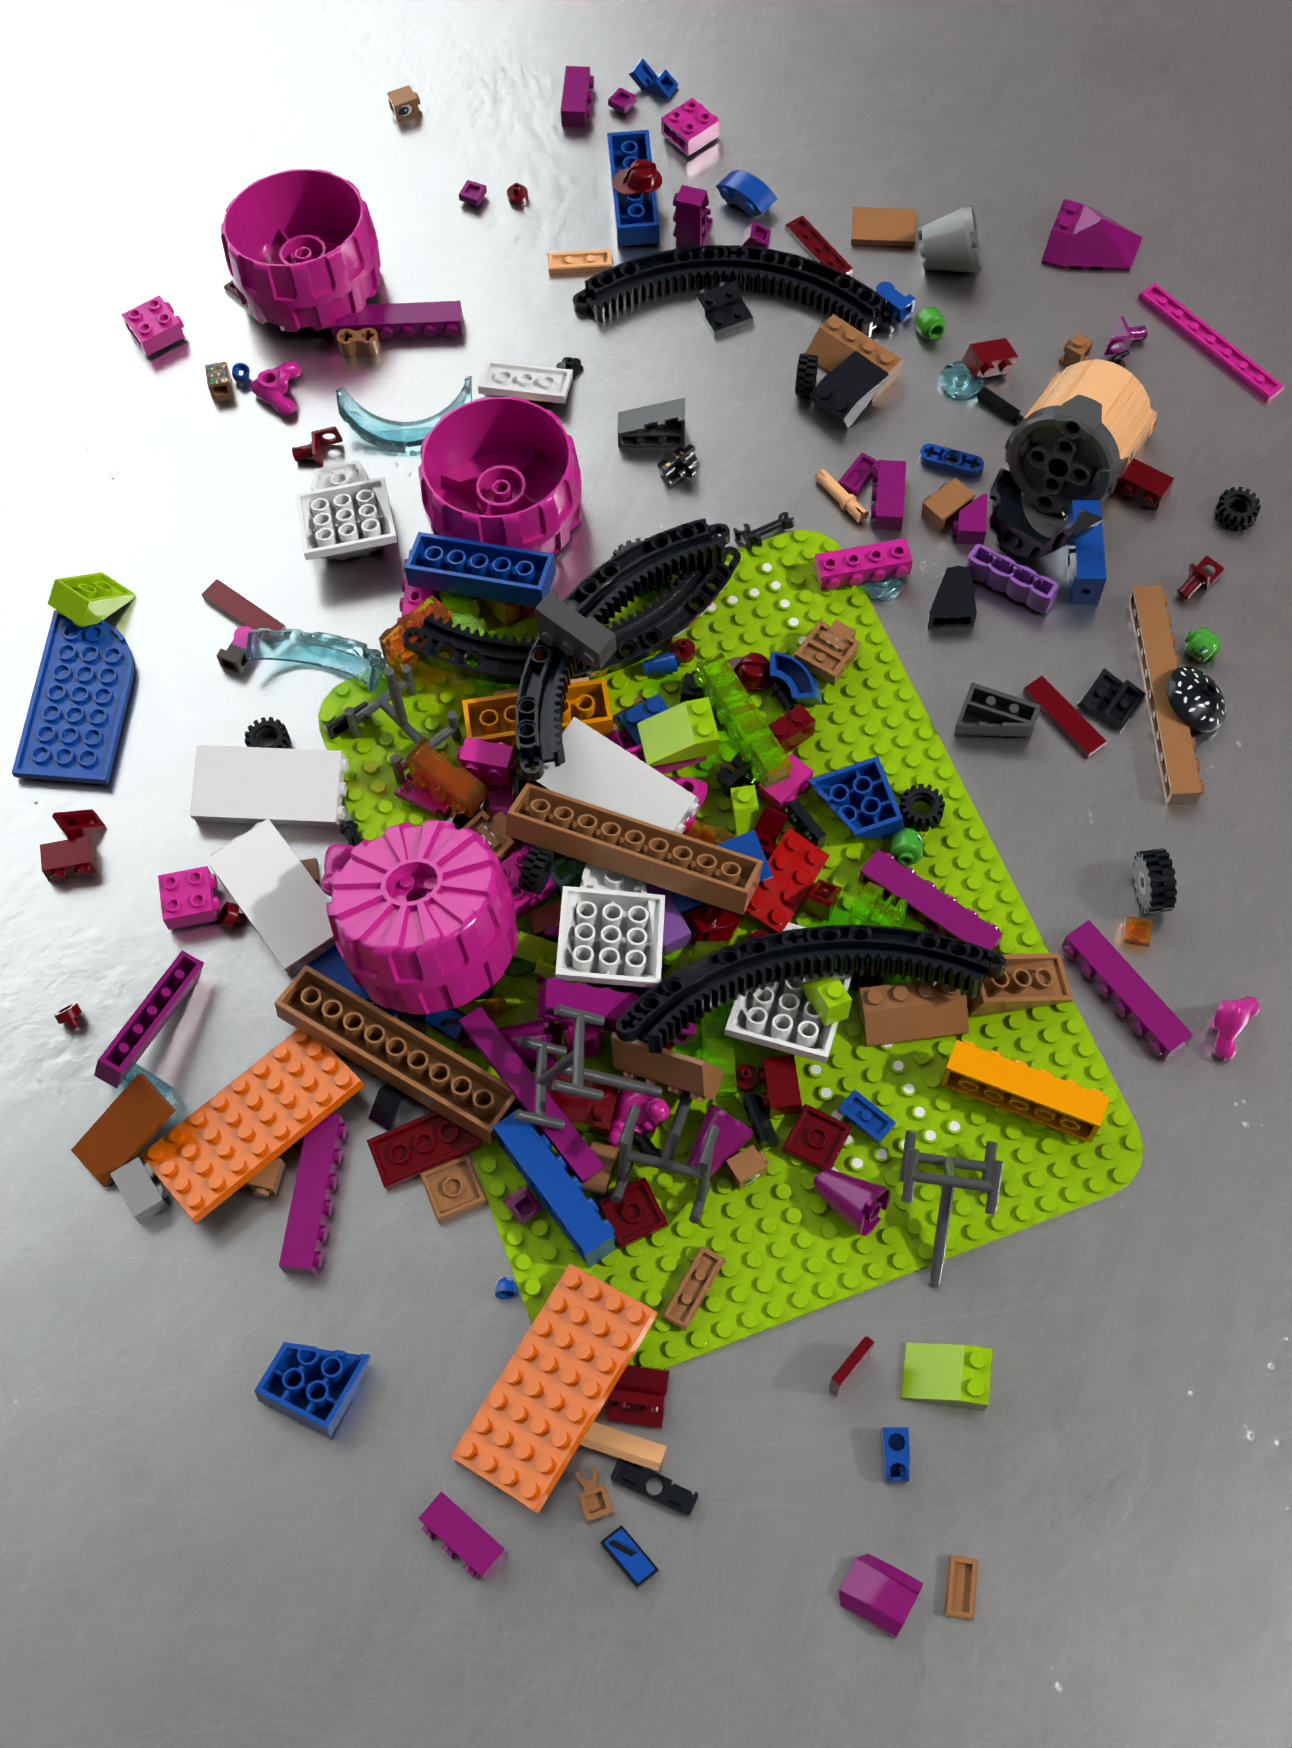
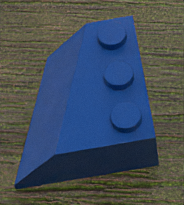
[808,756,904,839]
[254,1342,371,1438]

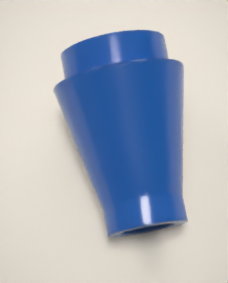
[643,651,678,675]

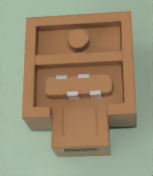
[794,620,860,686]
[463,809,519,863]

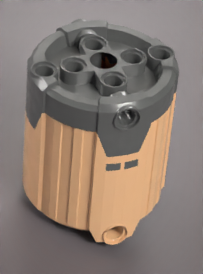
[1005,359,1157,516]

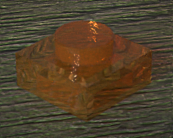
[1123,916,1153,947]
[478,993,508,1020]

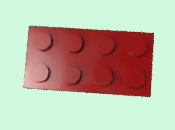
[744,828,830,933]

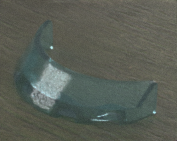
[336,376,472,453]
[246,628,387,692]

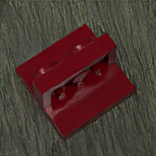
[607,1364,670,1428]

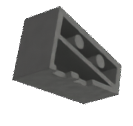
[618,398,685,448]
[535,589,617,670]
[954,682,1041,737]

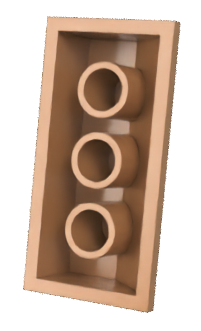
[805,314,902,403]
[857,980,969,1047]
[611,1032,724,1103]

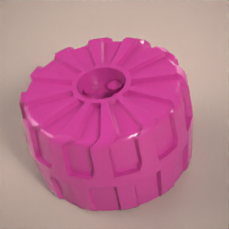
[220,169,381,332]
[418,397,582,555]
[326,820,519,1015]

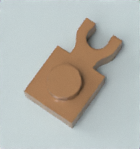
[575,1466,614,1523]

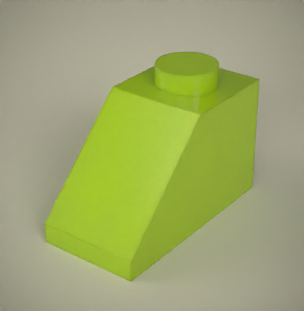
[730,785,762,842]
[800,976,852,1026]

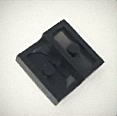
[1077,668,1146,730]

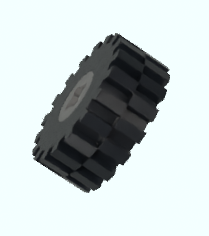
[1133,848,1177,914]

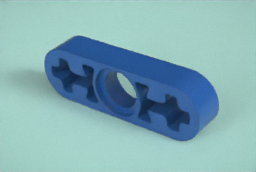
[919,444,984,479]

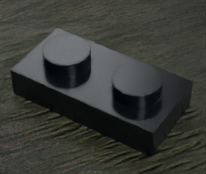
[787,799,826,849]

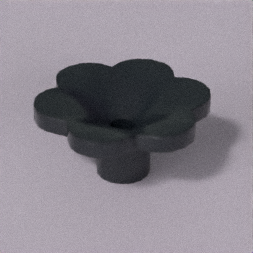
[1106,350,1130,368]
[556,357,584,380]

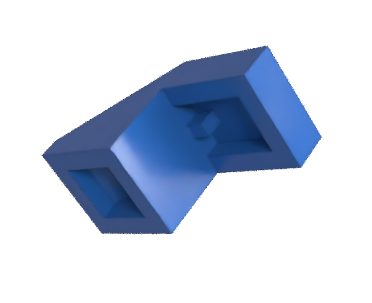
[629,58,679,99]

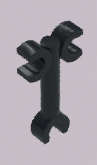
[733,512,795,551]

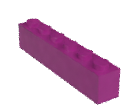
[331,301,463,340]
[859,849,1003,951]
[1062,920,1193,1061]
[94,950,204,1089]
[537,978,695,1045]
[279,1113,347,1276]

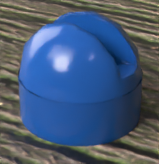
[232,363,250,382]
[495,1276,517,1299]

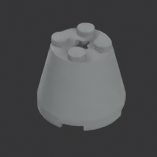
[918,205,982,273]

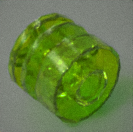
[846,881,909,928]

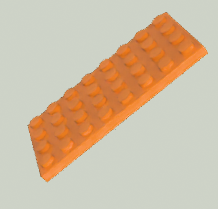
[140,1029,365,1223]
[450,1264,658,1513]

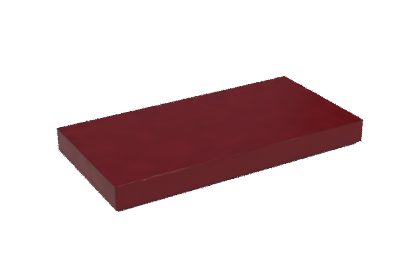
[367,1111,483,1189]

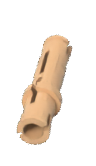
[814,468,869,523]

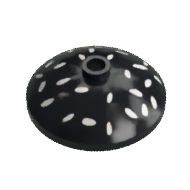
[1166,666,1226,733]

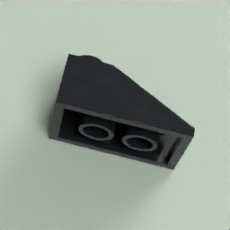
[809,350,890,429]

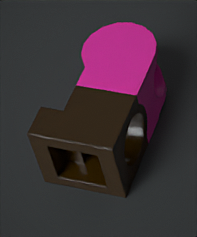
[216,626,258,674]

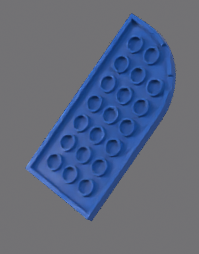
[12,610,134,784]

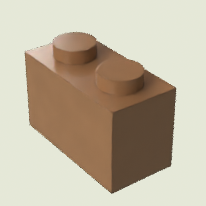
[921,478,975,533]

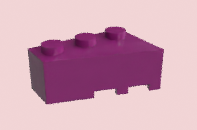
[673,185,713,248]

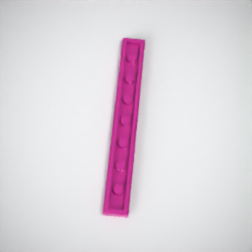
[1138,283,1284,403]

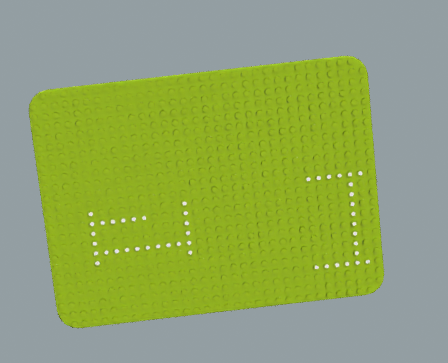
[318,529,1144,1369]

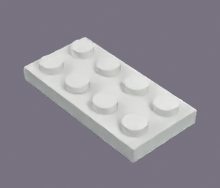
[478,360,573,404]

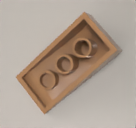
[966,953,1073,1015]

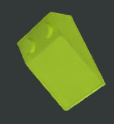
[47,572,136,627]
[637,697,720,767]
[900,1342,993,1411]

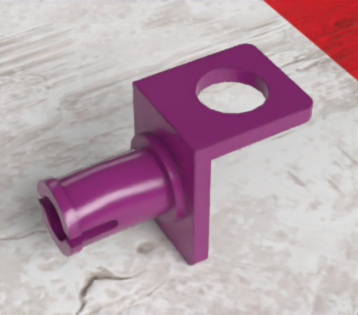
[1103,316,1148,355]

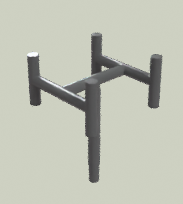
[344,664,462,785]
[514,1004,662,1130]
[611,1091,720,1224]
[899,1130,1004,1285]

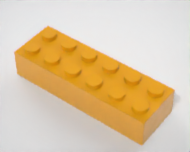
[462,678,614,749]
[941,1040,1110,1143]

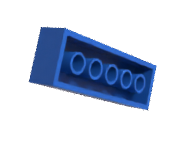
[607,130,660,246]
[404,532,556,607]
[493,1109,616,1268]

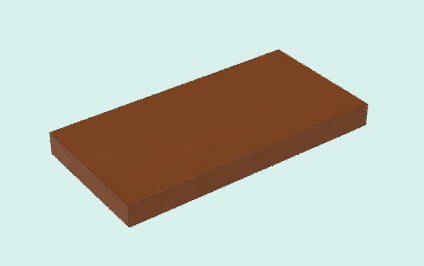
[71,1073,176,1187]

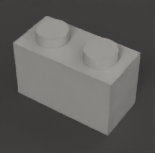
[110,1157,169,1224]

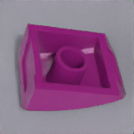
[839,1554,924,1639]

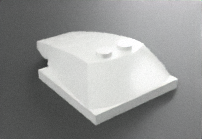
[295,460,397,560]
[555,863,665,988]
[724,923,852,1063]

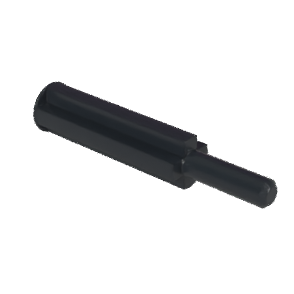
[977,387,1024,422]

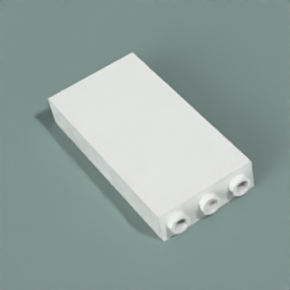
[536,717,700,834]
[190,745,349,828]
[206,818,337,978]

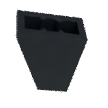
[927,566,977,629]

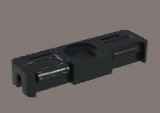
[610,1458,698,1518]

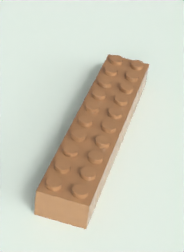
[505,783,763,915]
[274,964,521,1145]

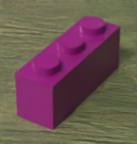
[560,66,594,128]
[870,460,906,531]
[418,1491,507,1580]

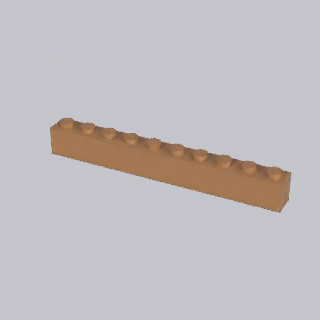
[1129,585,1204,806]

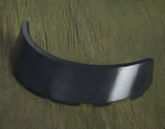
[989,468,1103,558]

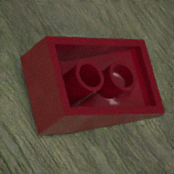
[546,1067,618,1136]

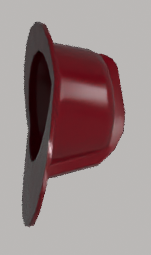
[612,159,662,195]
[720,653,775,690]

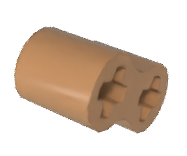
[336,328,381,358]
[580,1141,619,1196]

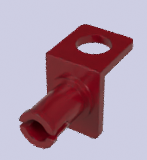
[292,426,343,468]
[1177,556,1224,600]
[754,806,788,855]
[686,904,731,947]

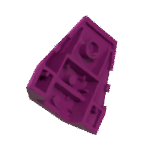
[1041,199,1142,271]

